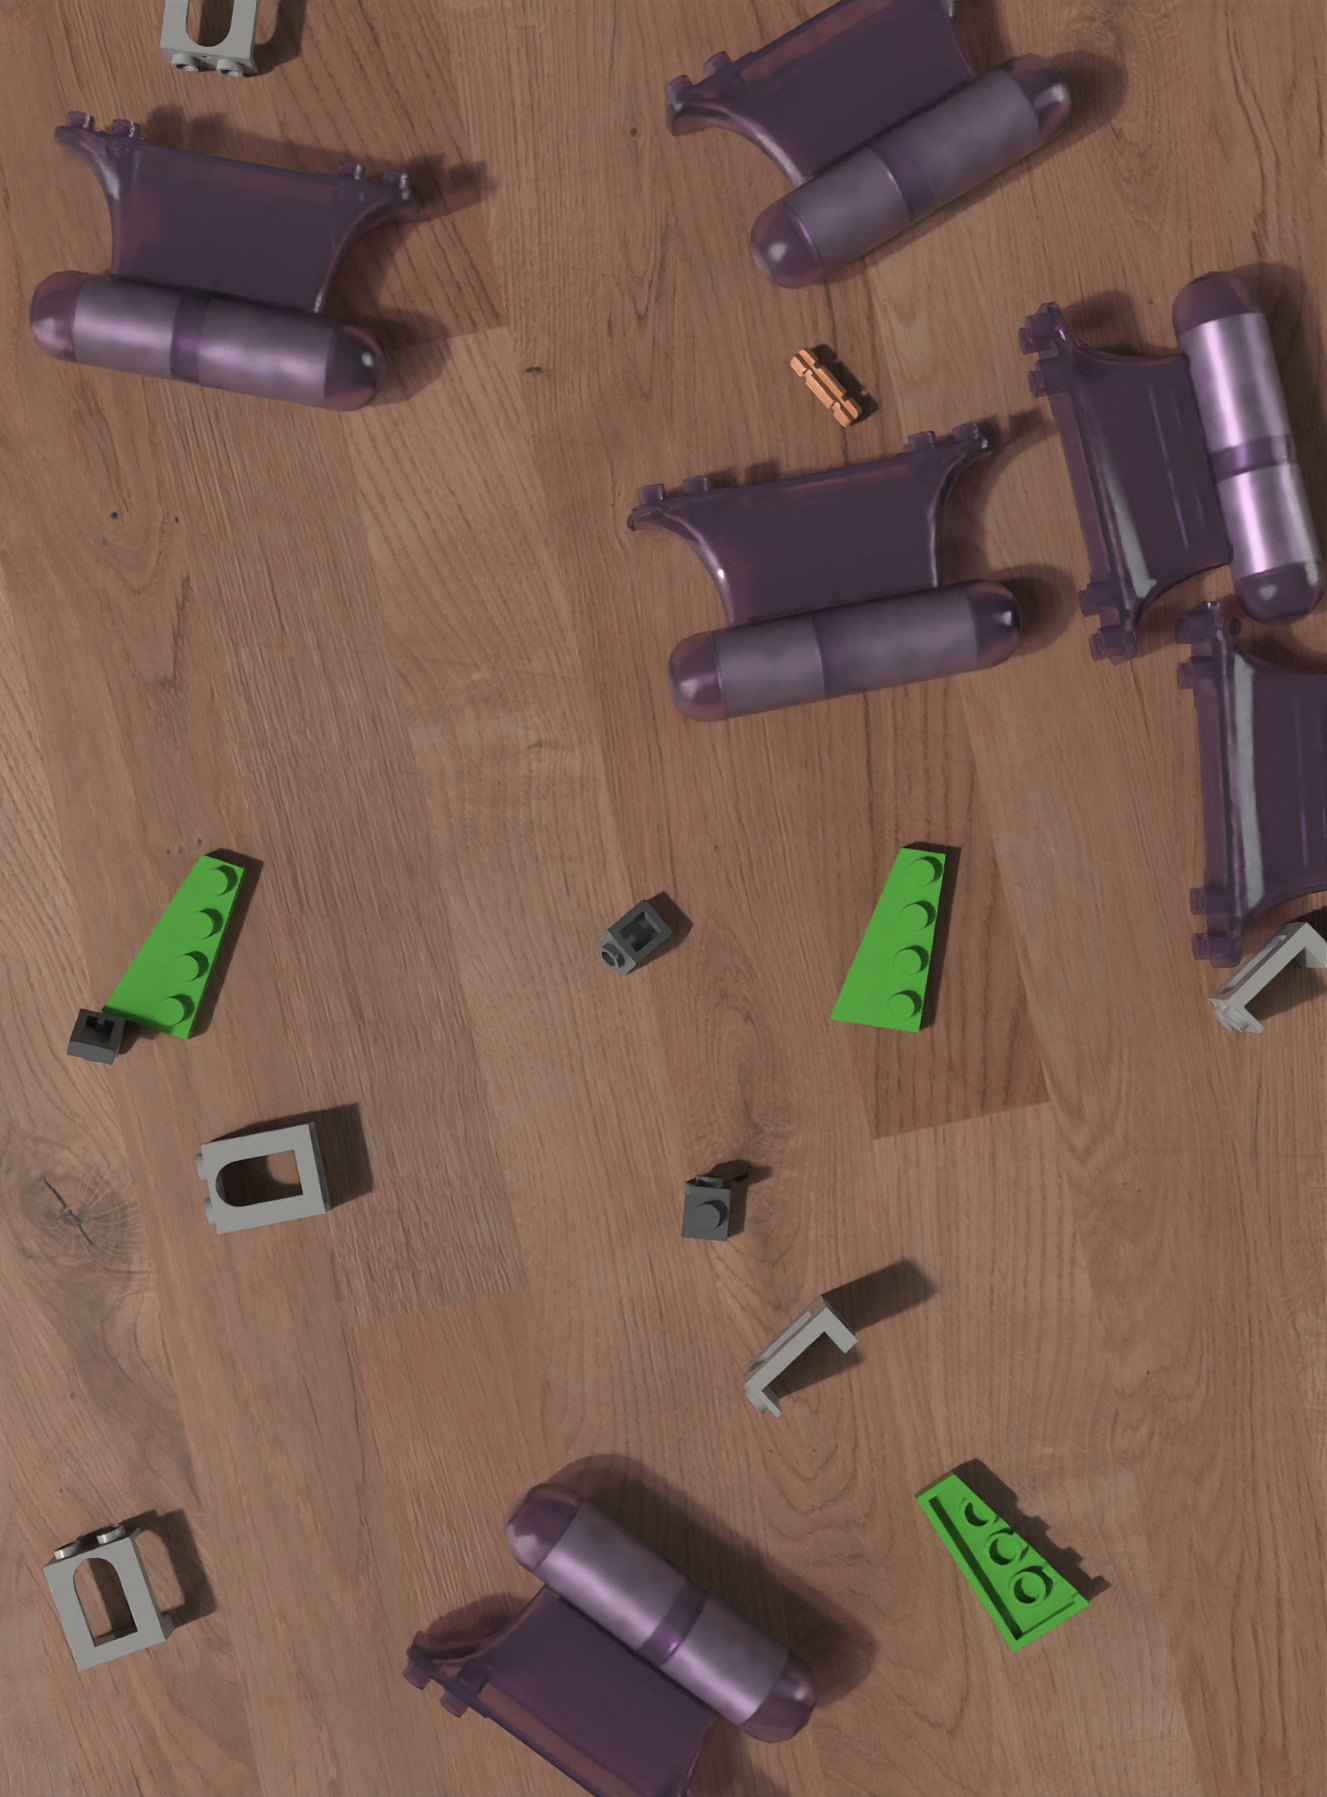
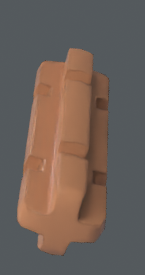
[790,347,862,427]

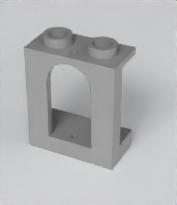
[159,0,260,78]
[1208,922,1327,1033]
[196,1121,331,1235]
[742,1295,858,1418]
[43,1525,174,1672]

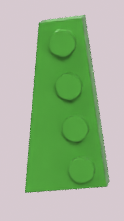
[828,848,946,1033]
[101,854,247,1040]
[914,1471,1090,1653]

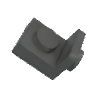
[594,898,674,976]
[67,1008,126,1065]
[681,1175,732,1241]

